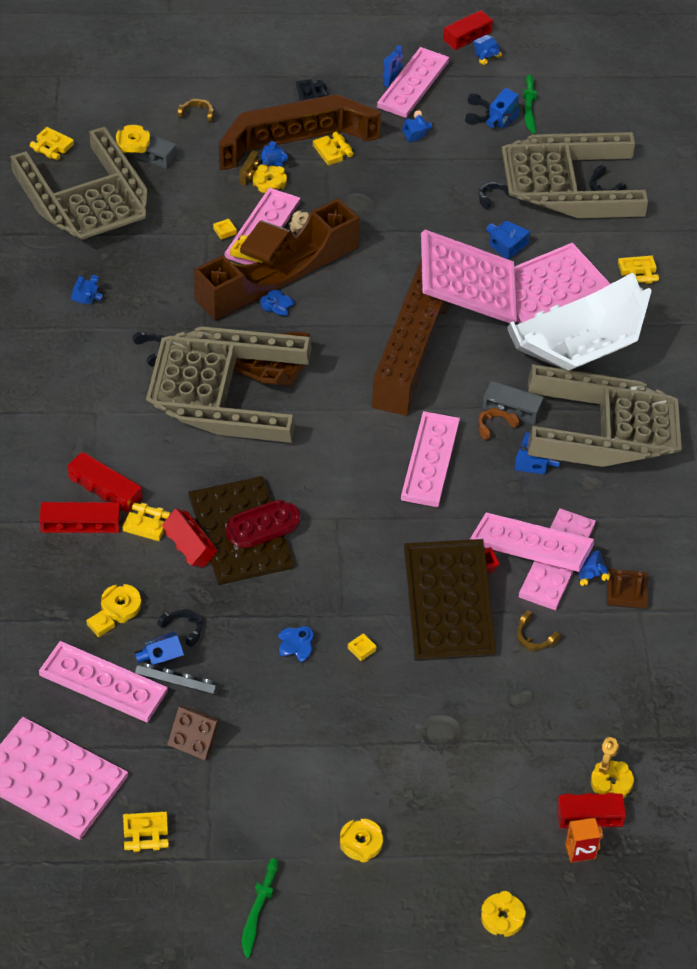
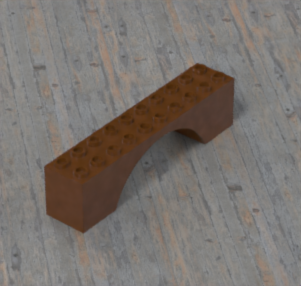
[194,198,360,321]
[372,258,450,416]

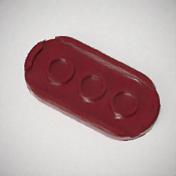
[225,500,300,548]

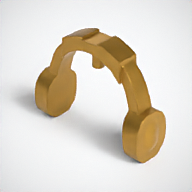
[178,99,214,122]
[517,610,561,652]
[599,737,619,775]

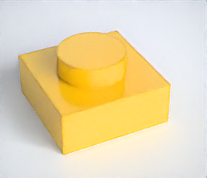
[213,219,237,240]
[86,610,115,637]
[348,633,377,661]

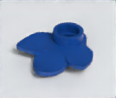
[260,290,295,316]
[278,626,314,663]

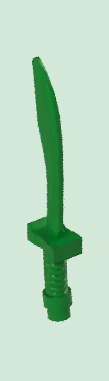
[523,75,537,134]
[242,859,278,958]

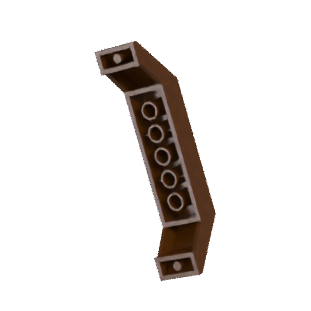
[219,94,381,171]

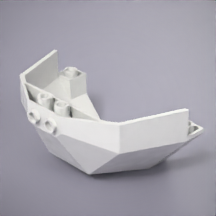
[507,273,651,371]

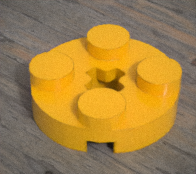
[116,125,150,153]
[253,165,287,193]
[101,584,142,623]
[591,761,634,799]
[340,819,383,863]
[481,891,526,936]

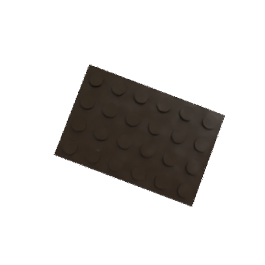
[188,476,294,585]
[404,539,496,661]

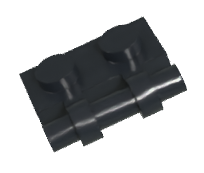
[296,79,329,101]

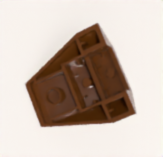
[234,332,310,386]

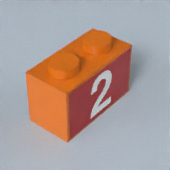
[565,818,603,863]

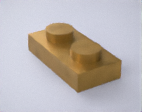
[239,150,260,186]

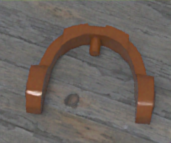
[478,408,519,440]

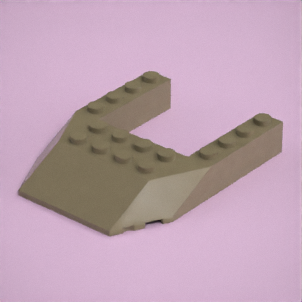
[10,127,147,240]
[501,132,648,218]
[146,327,312,443]
[528,364,682,467]

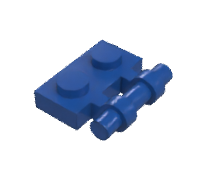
[383,45,403,88]

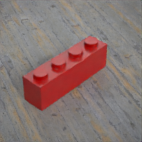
[67,452,143,513]
[39,502,120,533]

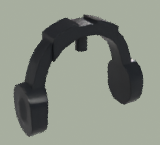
[465,93,491,125]
[589,165,627,191]
[479,181,513,209]
[132,331,164,366]
[157,609,202,647]

